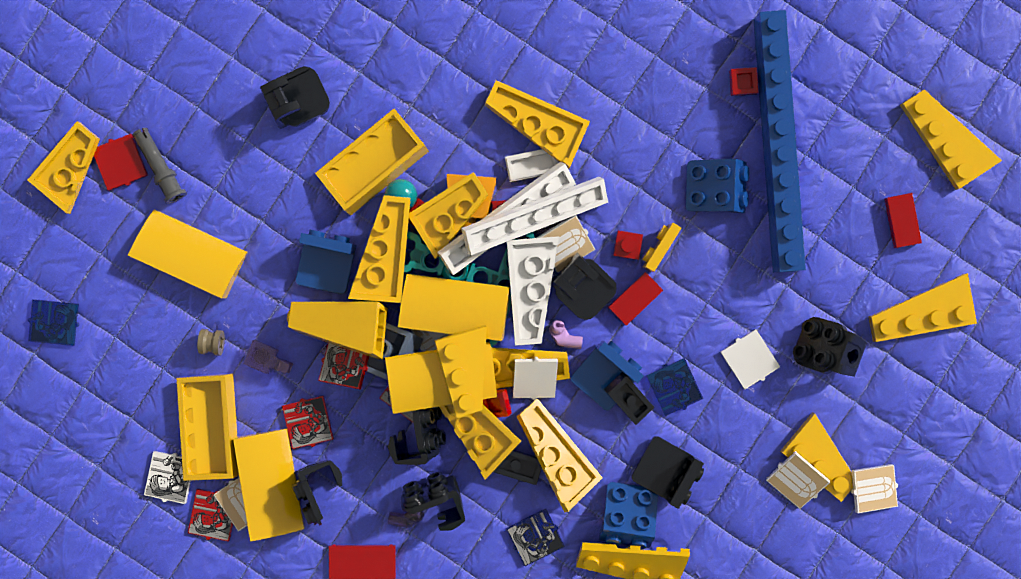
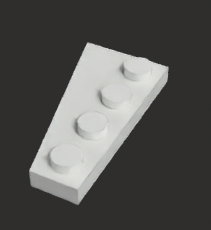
[507,236,559,346]

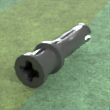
[132,128,187,204]

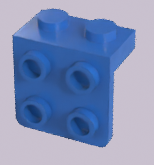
[686,159,750,213]
[296,229,356,294]
[571,340,644,411]
[599,482,658,550]

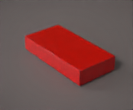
[884,193,922,248]
[608,272,663,326]

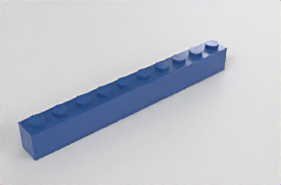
[753,10,806,273]

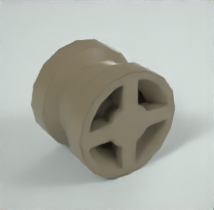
[197,329,225,356]

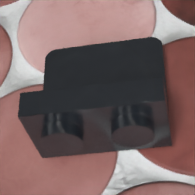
[631,436,704,509]

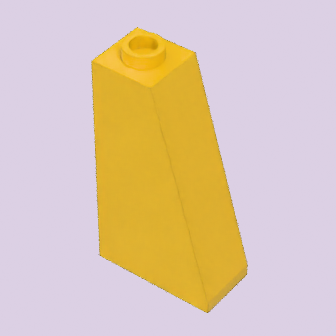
[287,302,388,359]

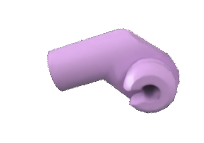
[549,320,583,349]

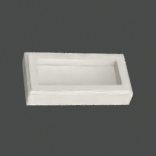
[505,149,558,183]

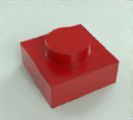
[729,67,759,96]
[613,230,643,260]
[483,389,512,418]

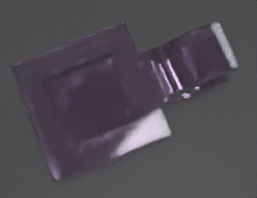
[243,340,293,374]

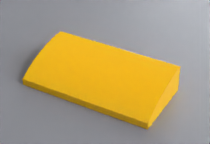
[315,109,429,216]
[128,210,248,298]
[398,274,510,341]
[385,342,497,414]
[176,374,239,481]
[233,428,304,542]

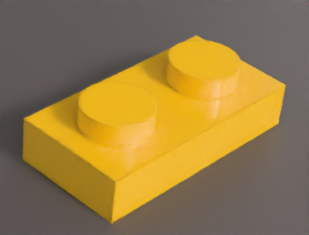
[642,223,681,272]

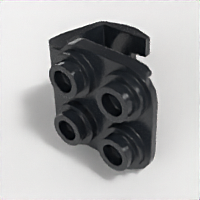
[260,66,330,129]
[551,252,617,320]
[793,317,867,377]
[388,407,446,465]
[292,460,342,526]
[401,472,465,531]

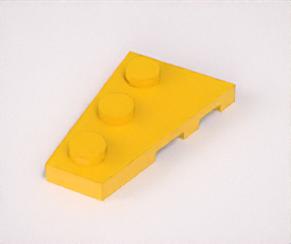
[27,121,100,214]
[409,172,488,259]
[434,326,487,418]
[780,412,853,502]

